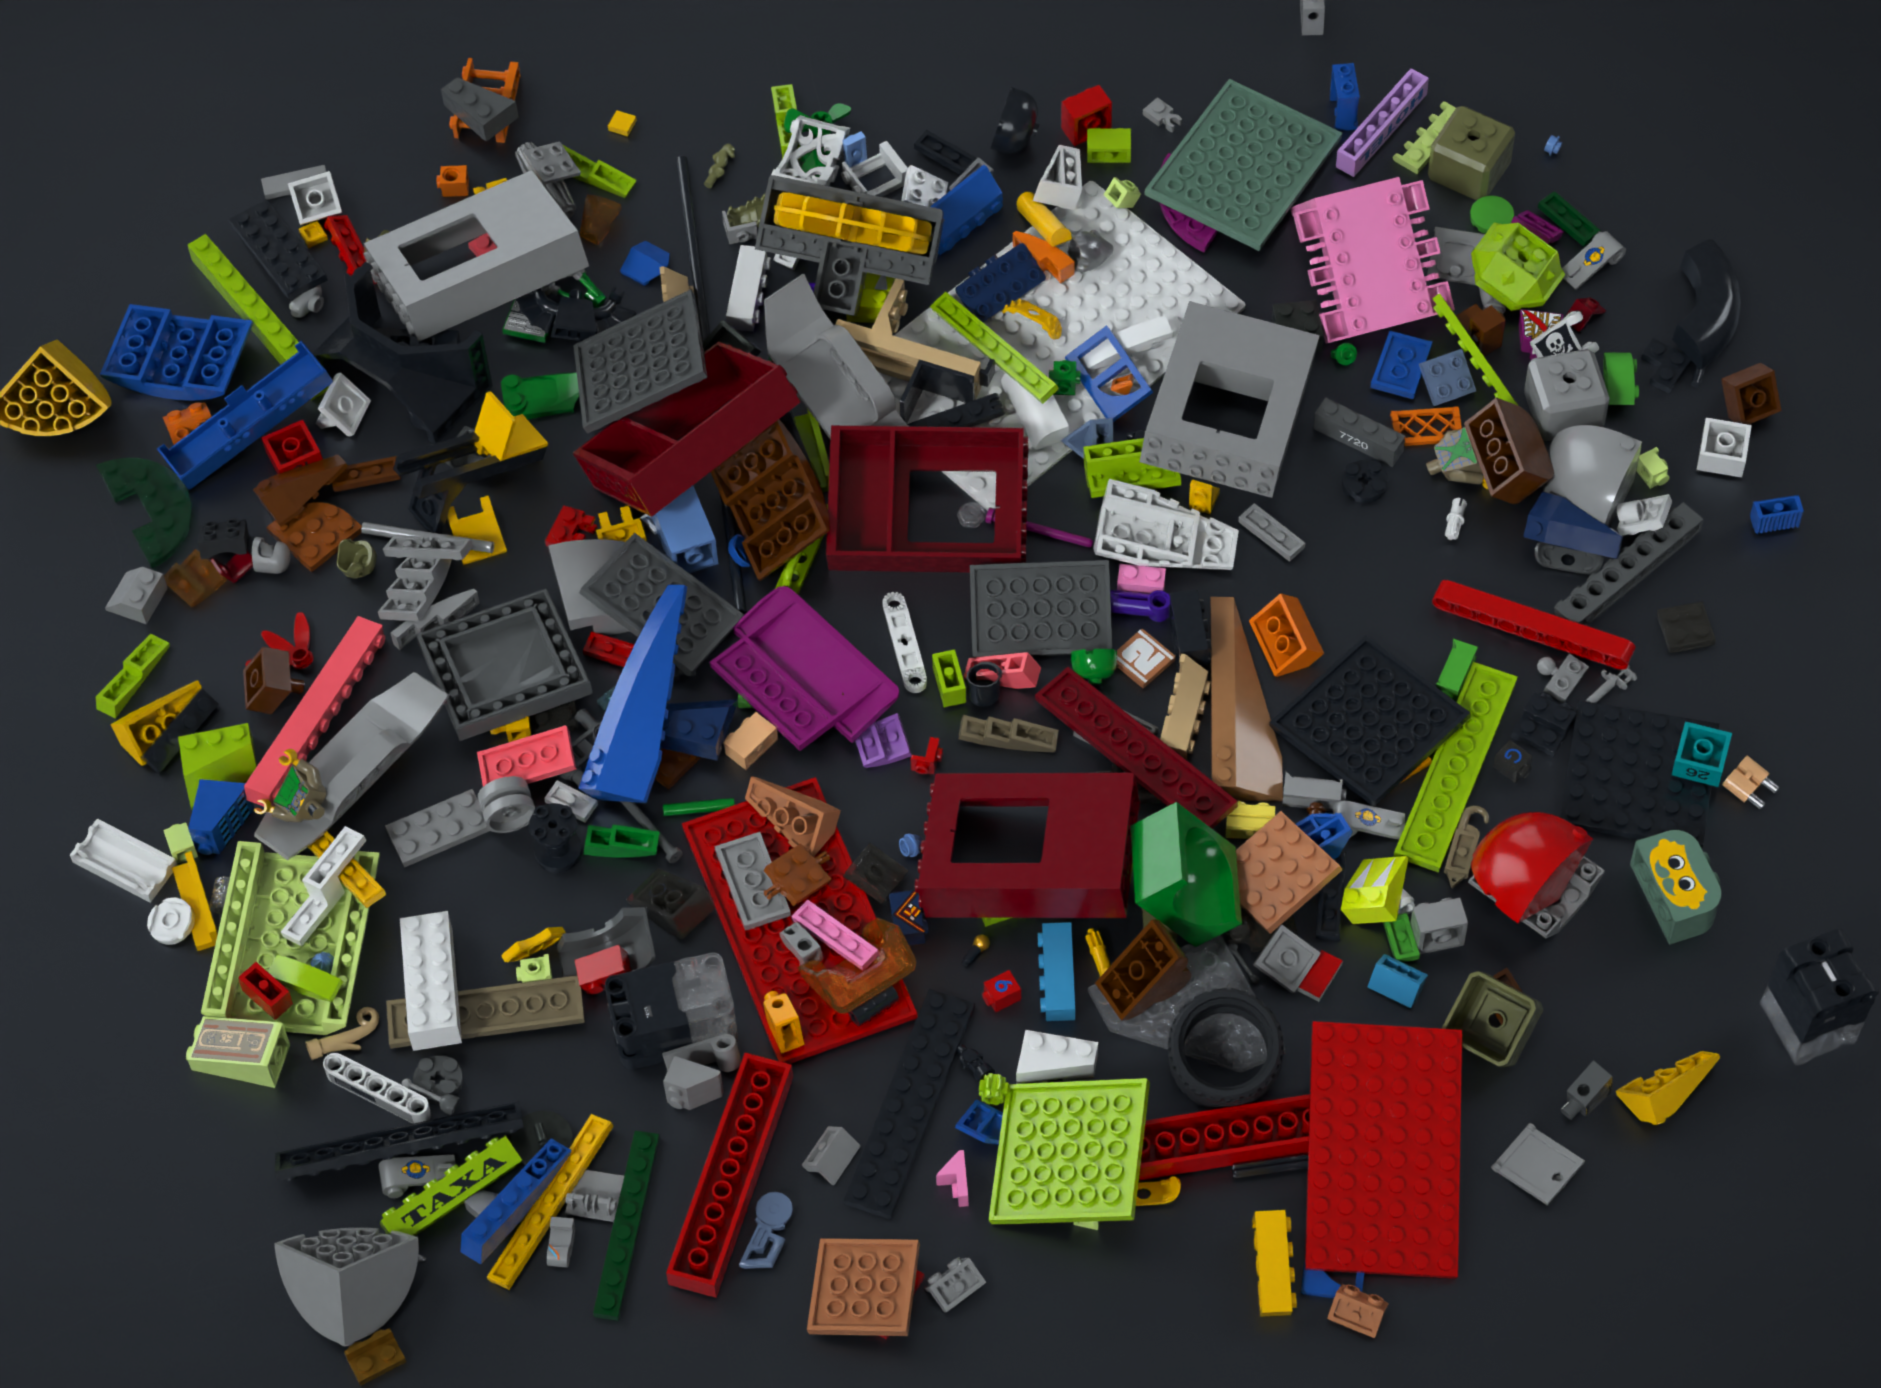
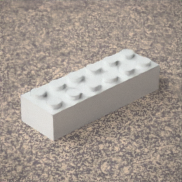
[400,911,462,1051]

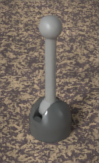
[402,1078,460,1115]

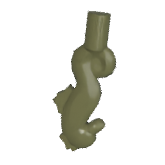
[704,143,735,188]

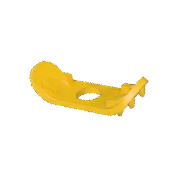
[1002,298,1062,340]
[1136,1176,1181,1206]

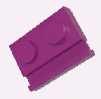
[1511,210,1564,244]

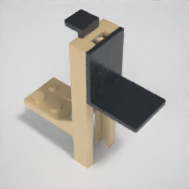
[835,278,995,424]

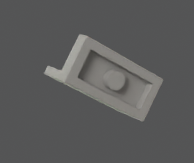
[802,1126,861,1185]

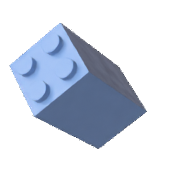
[651,486,719,573]

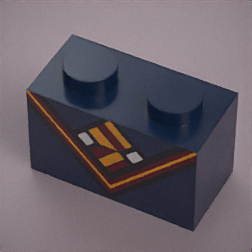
[889,890,929,947]

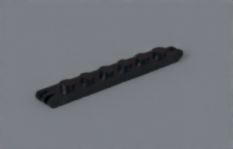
[907,393,1005,427]

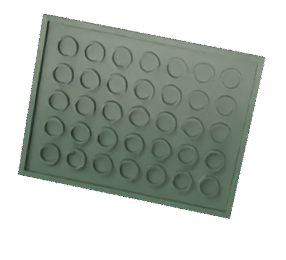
[1144,79,1343,251]

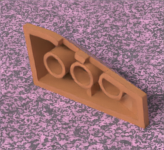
[745,776,841,857]

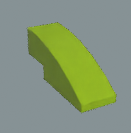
[268,955,344,1002]

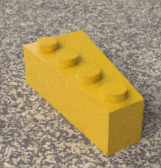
[1252,1210,1297,1317]

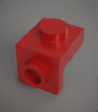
[911,737,943,774]

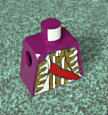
[1518,309,1563,360]

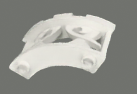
[771,115,850,186]

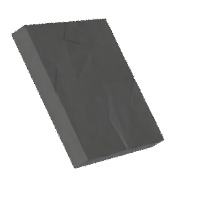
[416,588,593,741]

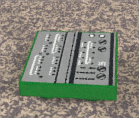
[502,299,552,343]

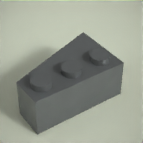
[441,77,519,141]

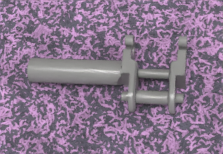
[1586,665,1637,703]

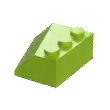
[178,723,257,810]

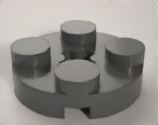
[413,1056,463,1104]

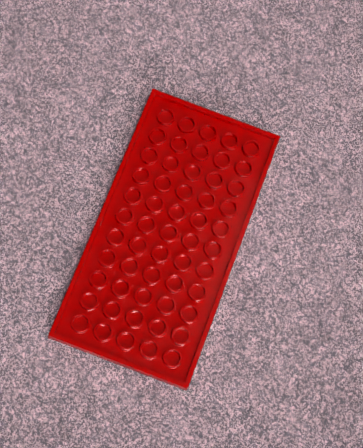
[682,777,918,1064]

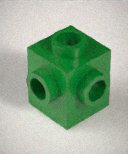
[1049,360,1081,395]

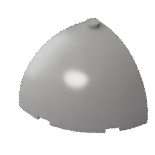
[1543,425,1642,527]
[274,1228,419,1346]

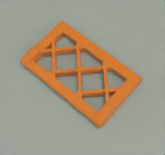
[1390,406,1462,446]

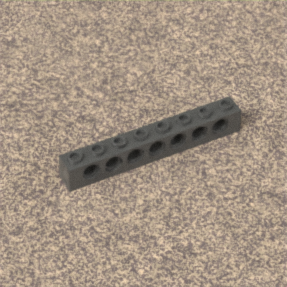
[1554,502,1704,626]

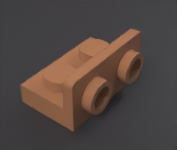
[1327,1284,1389,1338]

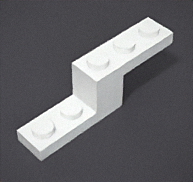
[281,826,366,946]

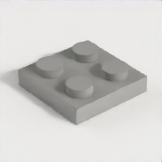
[1253,925,1321,993]

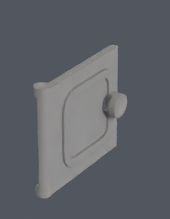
[1427,227,1485,285]
[1491,1123,1585,1205]

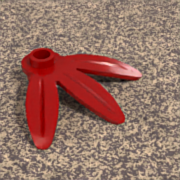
[245,612,314,669]

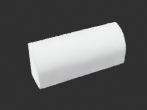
[1001,358,1069,450]

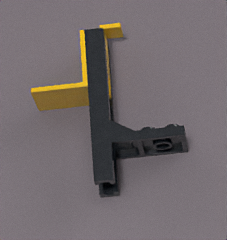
[393,392,548,534]

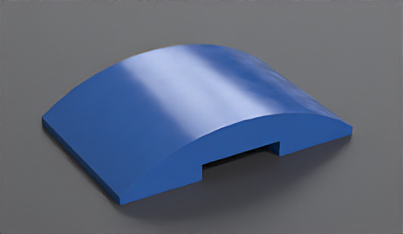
[100,304,253,401]

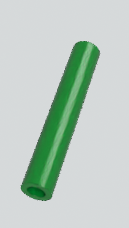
[663,798,735,816]

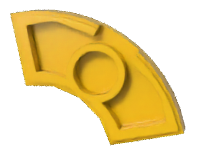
[501,927,566,963]

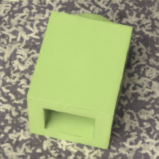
[163,822,198,864]

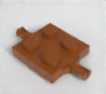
[763,843,831,906]

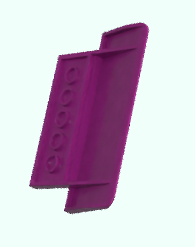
[710,586,899,751]

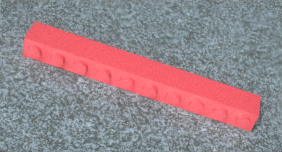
[244,616,385,807]

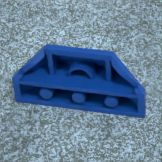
[1296,813,1353,859]

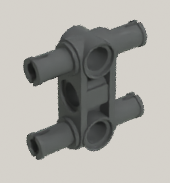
[559,708,602,794]

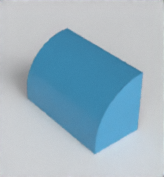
[1367,954,1428,1008]

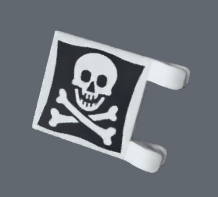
[1529,311,1599,358]

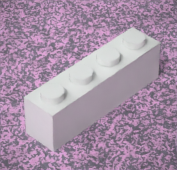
[726,245,771,332]

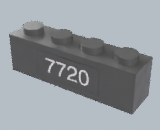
[1313,398,1405,467]

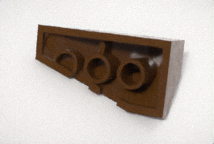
[253,455,348,527]

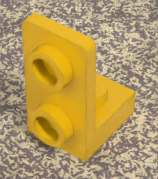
[1189,480,1220,514]

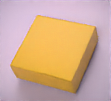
[608,110,637,137]
[298,220,328,249]

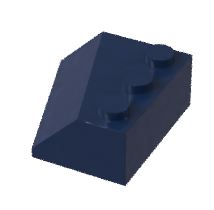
[660,699,738,761]

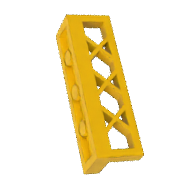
[172,851,218,951]

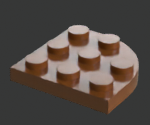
[266,502,362,572]

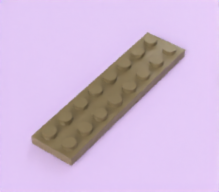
[386,976,585,1048]

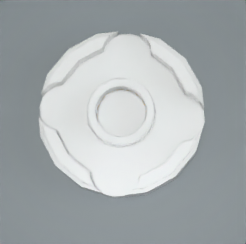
[147,897,195,945]

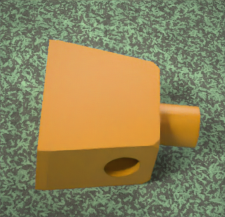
[763,991,804,1054]

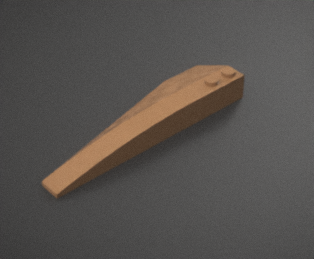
[1210,597,1283,801]

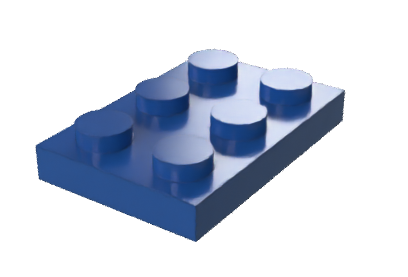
[1370,331,1433,399]

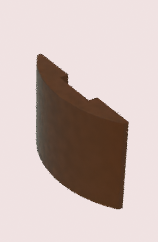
[710,419,830,581]

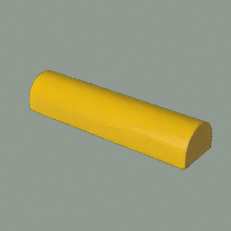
[1017,192,1072,247]

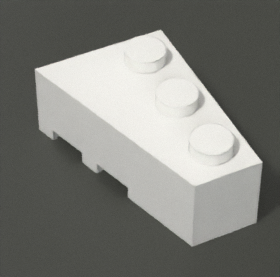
[1033,145,1082,210]
[1016,1030,1098,1084]

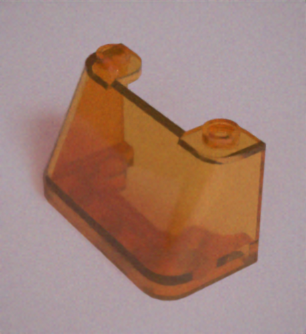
[798,918,916,1014]

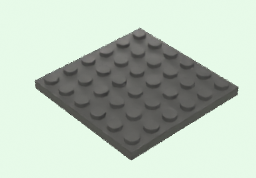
[573,289,707,434]

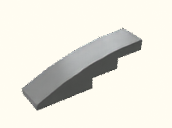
[391,589,480,650]

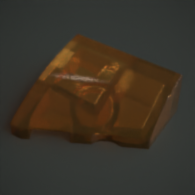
[580,195,622,245]

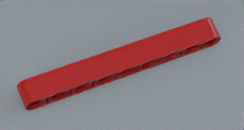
[1432,580,1636,670]

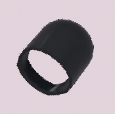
[966,662,1002,707]

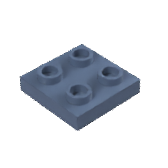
[1419,349,1476,406]

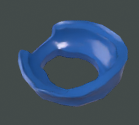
[728,534,751,567]

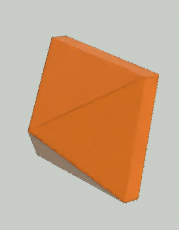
[1111,374,1135,395]

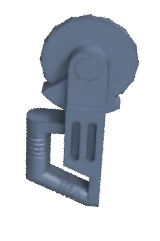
[739,1192,793,1269]

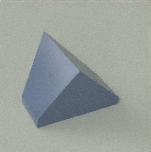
[1061,418,1113,459]

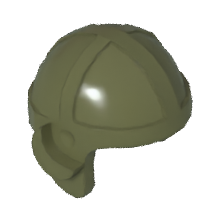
[337,539,377,579]

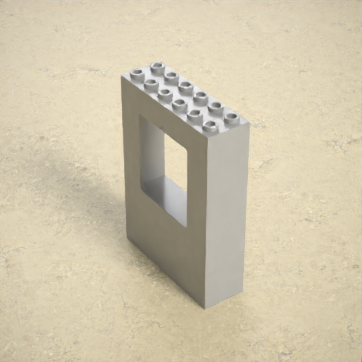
[363,170,589,341]
[1139,301,1320,498]

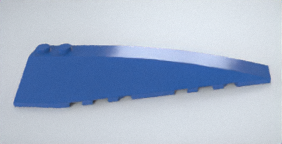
[578,585,687,803]

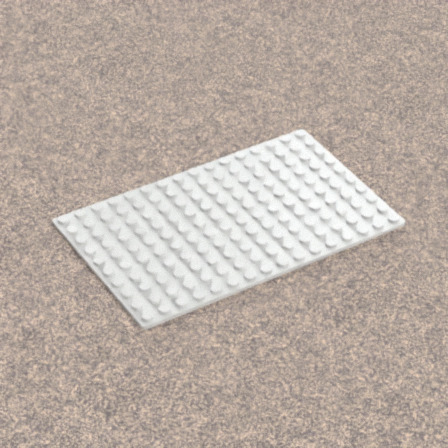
[879,181,1245,511]

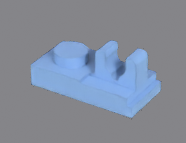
[842,131,867,168]

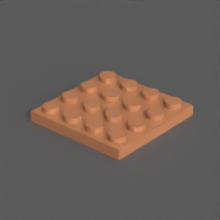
[1236,811,1342,934]
[807,1239,920,1336]

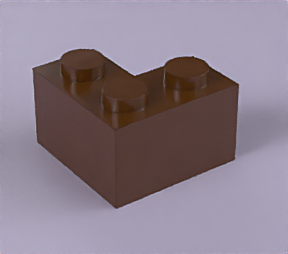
[1456,304,1506,357]

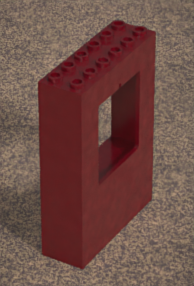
[573,342,800,517]
[826,425,1029,573]
[915,773,1140,918]

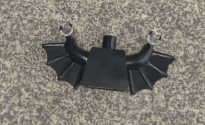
[515,286,637,341]

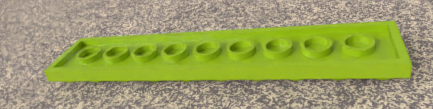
[1394,662,1518,872]

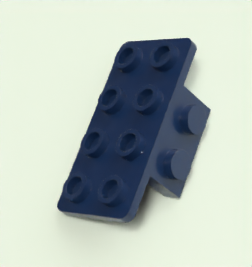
[955,243,1046,322]

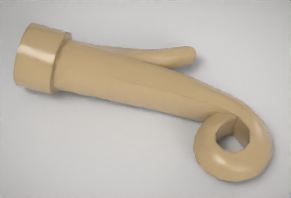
[305,1007,379,1060]

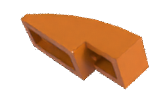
[1013,231,1075,283]

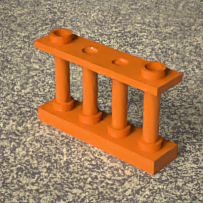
[449,58,521,143]

